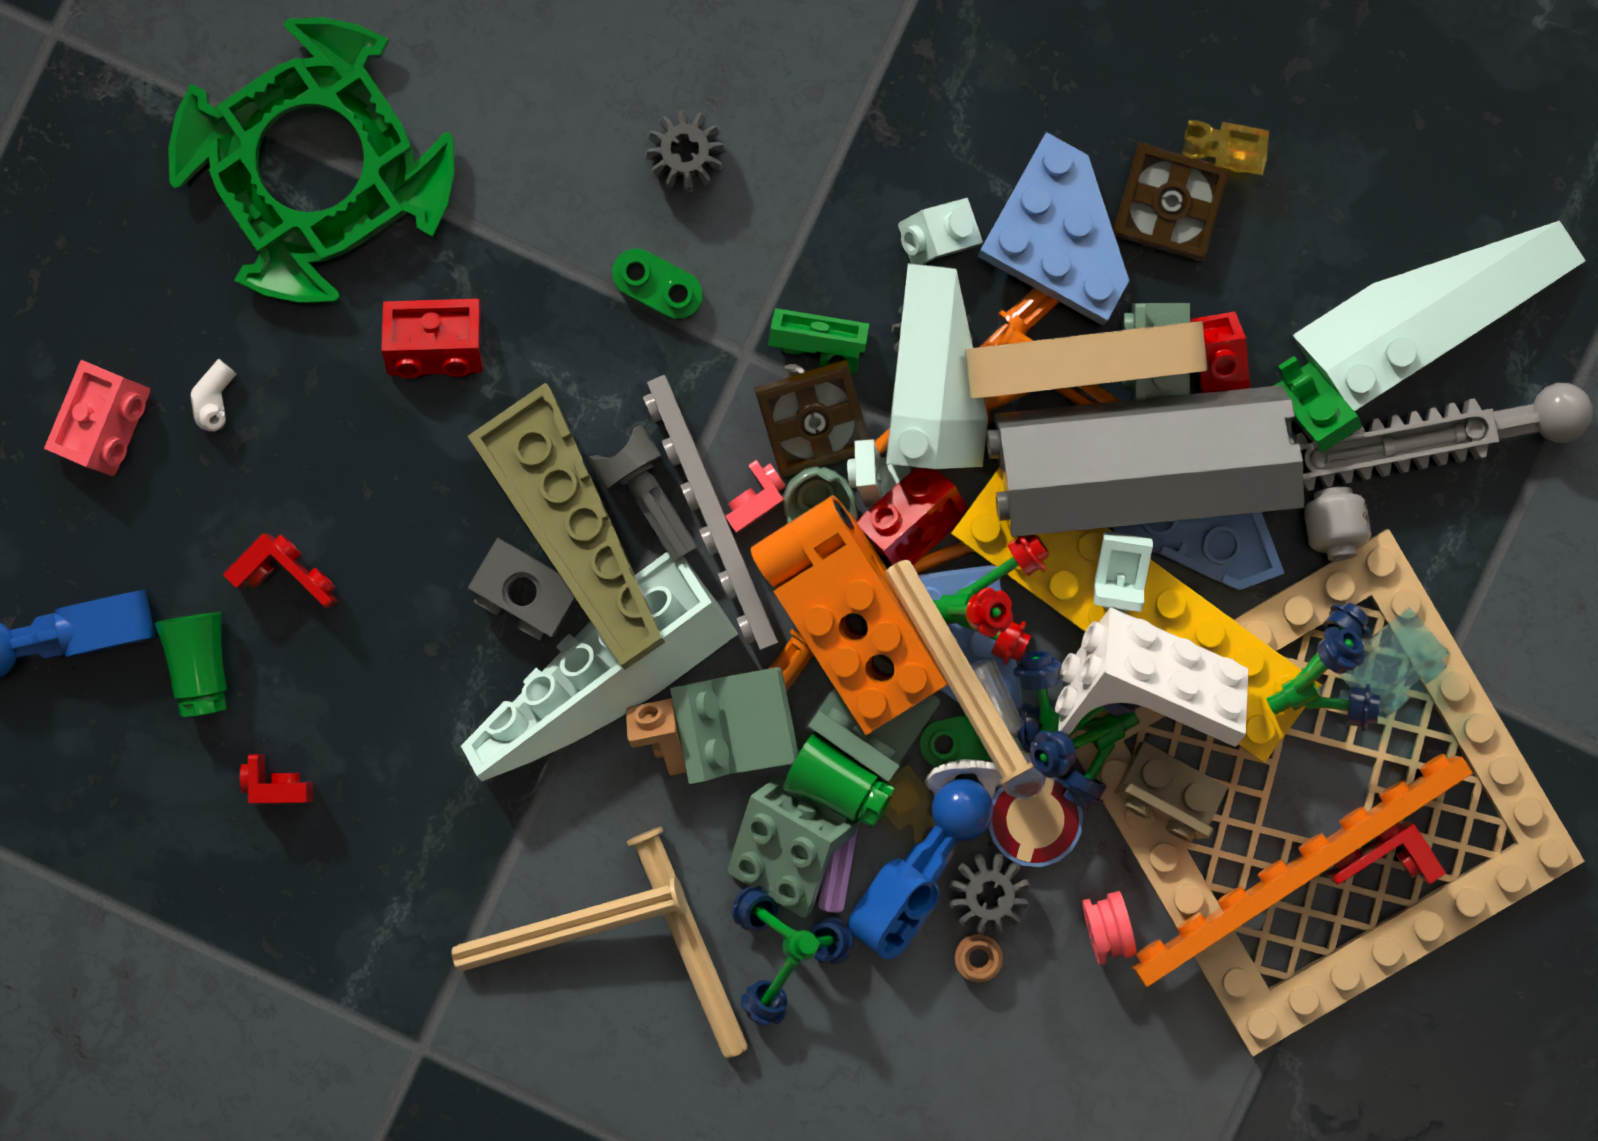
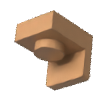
[626,698,687,776]

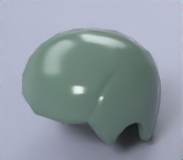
[782,467,858,523]

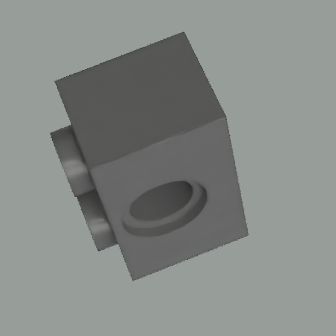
[468,538,577,640]

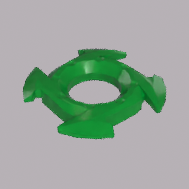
[168,17,455,303]

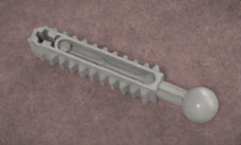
[1294,383,1593,491]

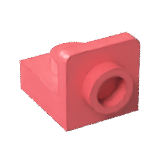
[725,460,786,534]

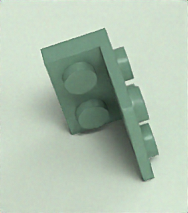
[808,655,940,782]
[670,667,799,784]
[727,774,859,918]

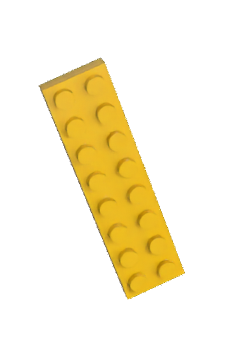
[951,467,1321,763]

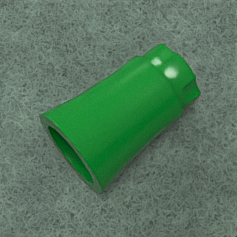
[154,612,227,717]
[783,731,896,829]

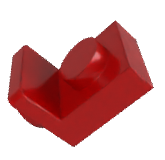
[240,754,313,803]

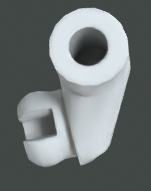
[191,359,237,432]

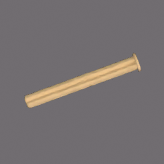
[885,560,1034,786]
[626,826,748,1058]
[452,877,687,971]

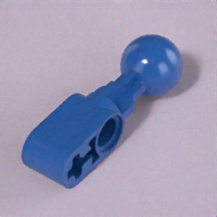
[0,590,156,678]
[848,779,994,960]

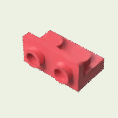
[44,360,150,476]

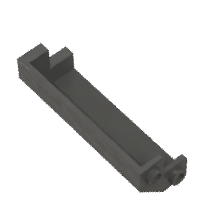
[987,385,1304,537]

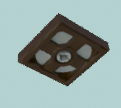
[1113,142,1231,263]
[754,360,870,479]

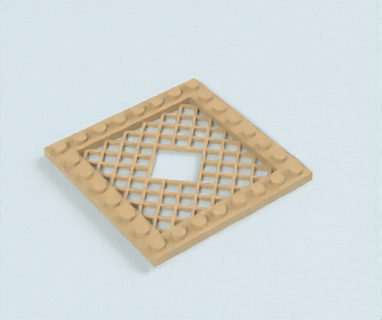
[1070,529,1585,1056]

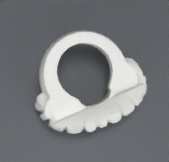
[924,759,1003,799]

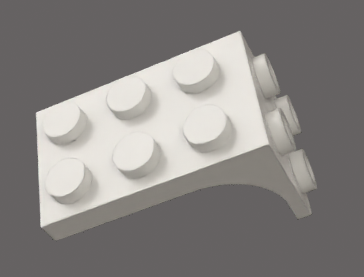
[1055,607,1248,747]

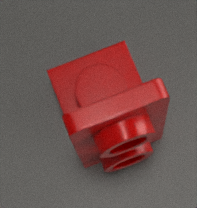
[1190,312,1250,393]
[223,533,338,608]
[1326,821,1446,885]

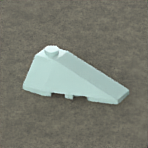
[886,264,988,469]

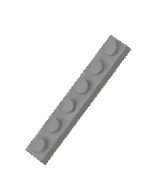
[643,375,778,650]

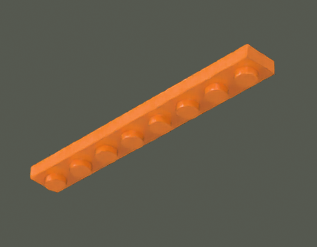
[1131,754,1473,987]

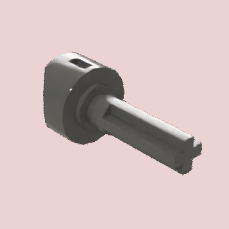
[588,424,698,562]

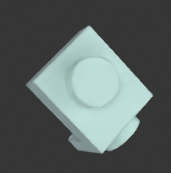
[898,198,983,265]
[847,439,912,507]
[1094,531,1153,613]

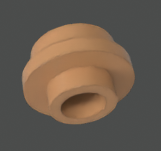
[955,934,1003,983]

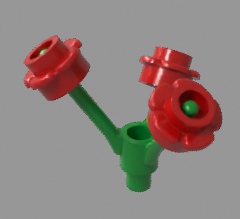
[933,534,1051,665]

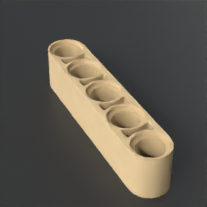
[965,321,1207,398]

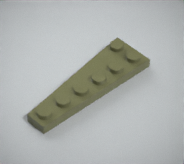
[468,383,665,670]

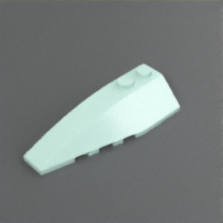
[1291,221,1585,411]
[461,552,738,781]

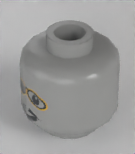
[1304,487,1371,561]

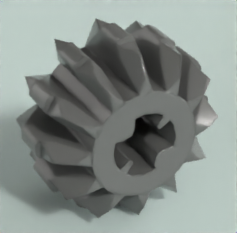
[644,110,727,193]
[949,853,1030,935]

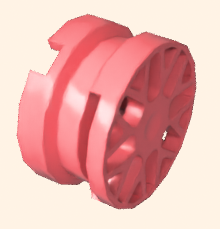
[1082,891,1137,966]

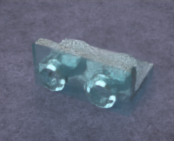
[1339,606,1450,716]

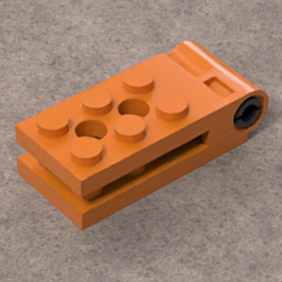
[751,495,948,735]

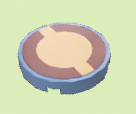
[988,771,1083,867]

